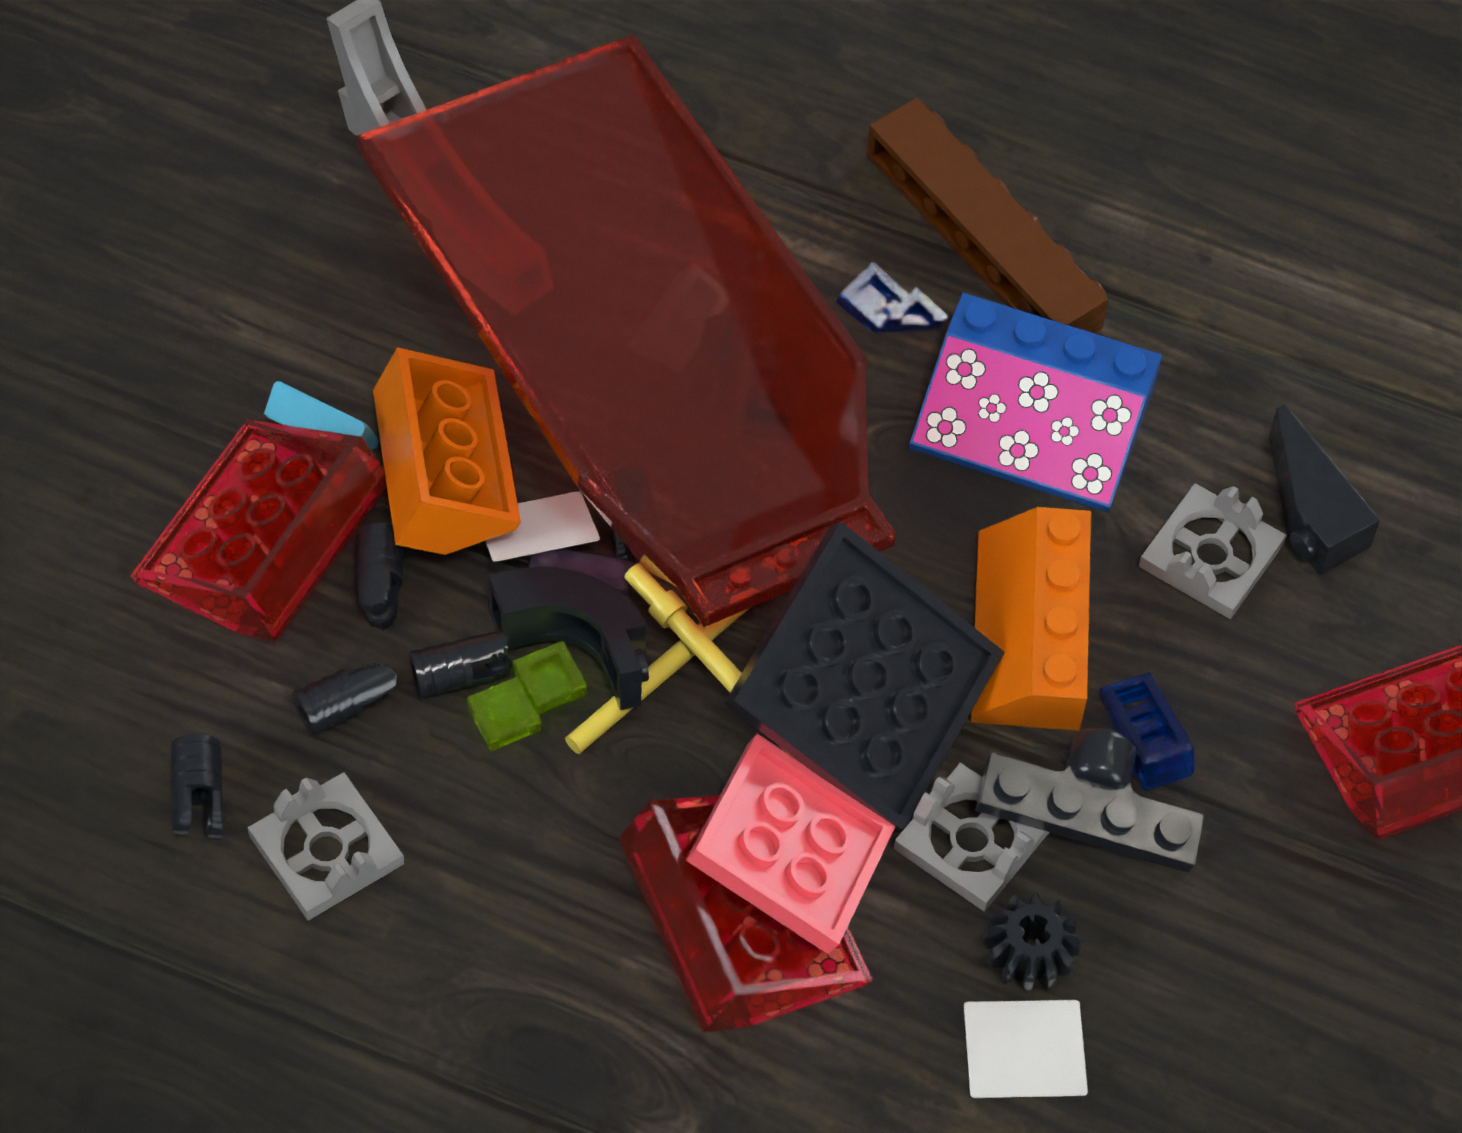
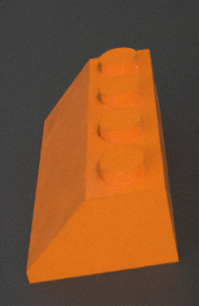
[373,347,521,555]
[970,507,1091,731]

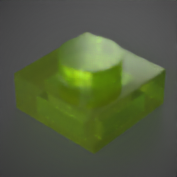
[513,641,586,715]
[467,677,541,751]

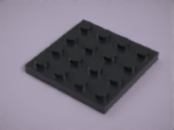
[724,522,1005,833]

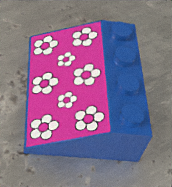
[909,293,1162,513]

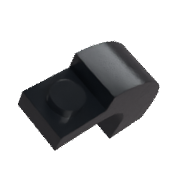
[489,567,649,710]

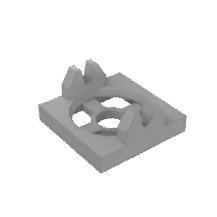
[1138,483,1286,620]
[894,763,1049,912]
[248,772,404,920]

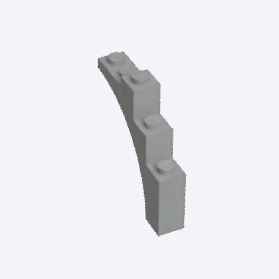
[326,0,554,317]

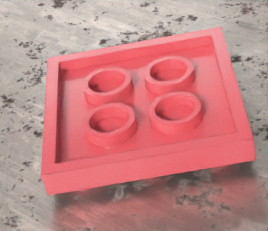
[686,733,896,955]

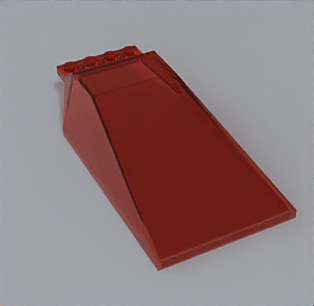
[357,34,896,627]

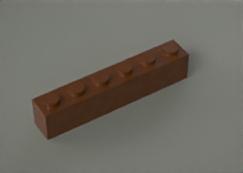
[866,97,1109,334]

